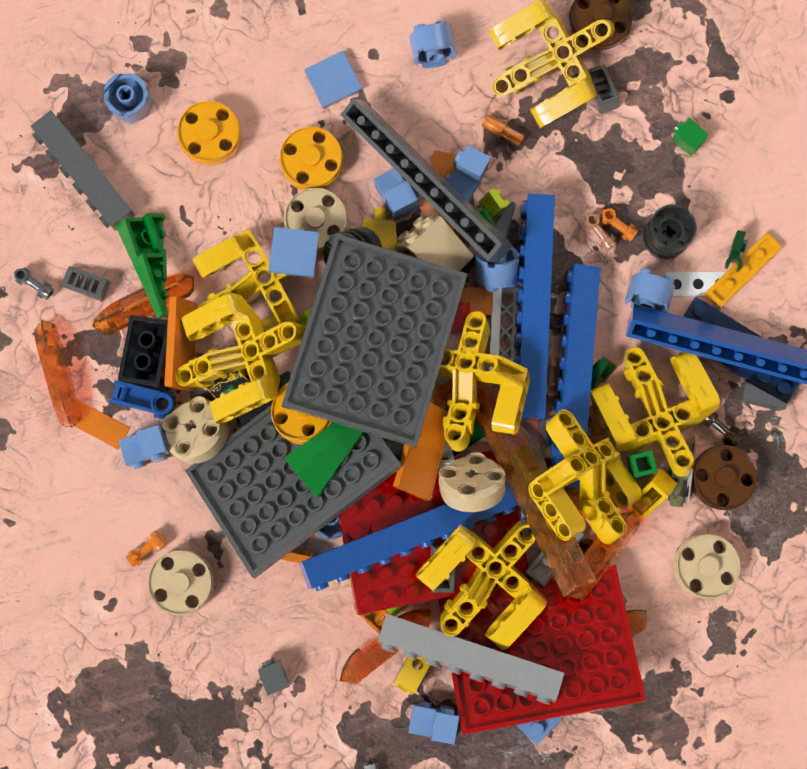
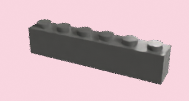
[31,110,136,231]

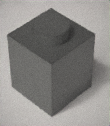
[258,658,290,696]

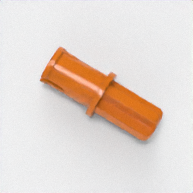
[481,114,524,146]

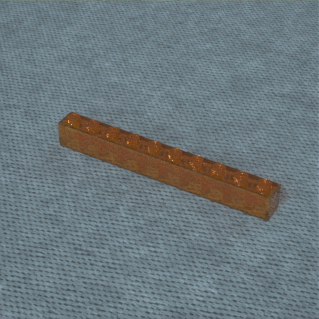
[476,382,597,597]

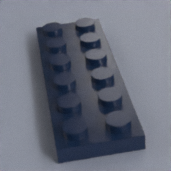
[682,296,799,404]

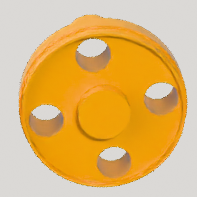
[177,101,242,166]
[279,127,343,191]
[271,382,333,445]

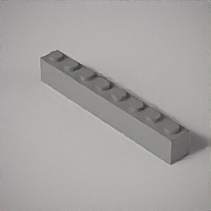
[378,614,564,705]

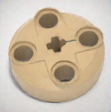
[284,188,348,253]
[162,396,229,464]
[439,452,506,512]
[673,533,740,599]
[148,550,214,616]

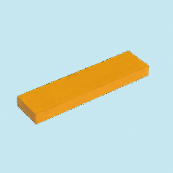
[705,232,782,308]

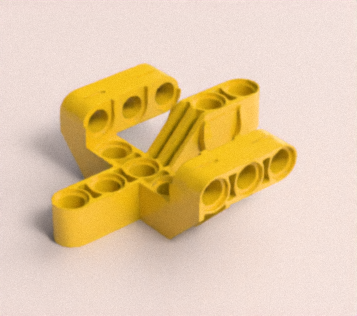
[488,0,615,128]
[193,228,301,352]
[176,293,306,424]
[430,311,530,451]
[590,347,720,477]
[528,409,642,545]
[416,519,547,651]

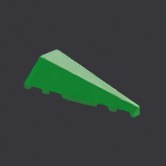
[116,213,168,318]
[284,423,364,498]

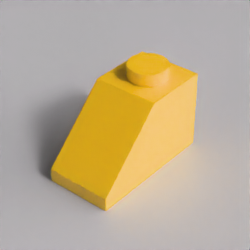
[627,469,678,521]

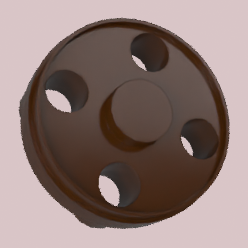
[569,0,633,50]
[691,445,757,510]

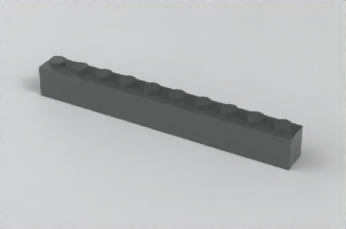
[341,98,513,263]

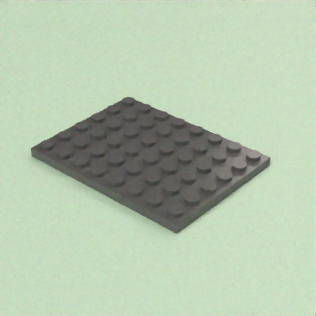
[281,234,467,448]
[185,405,402,578]

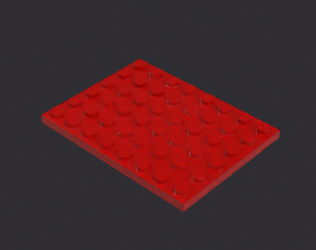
[338,448,531,615]
[438,565,646,735]

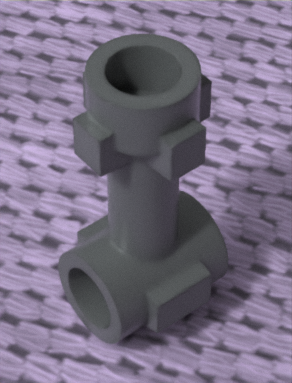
[14,267,54,300]

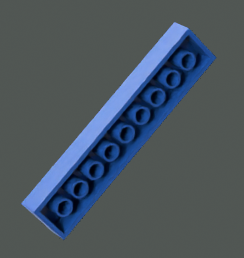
[513,193,555,422]

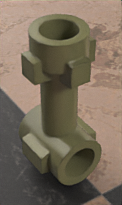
[668,464,690,507]

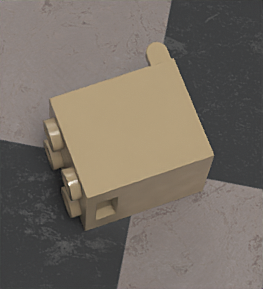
[394,216,477,271]

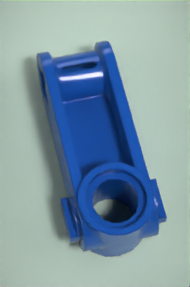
[108,380,177,419]

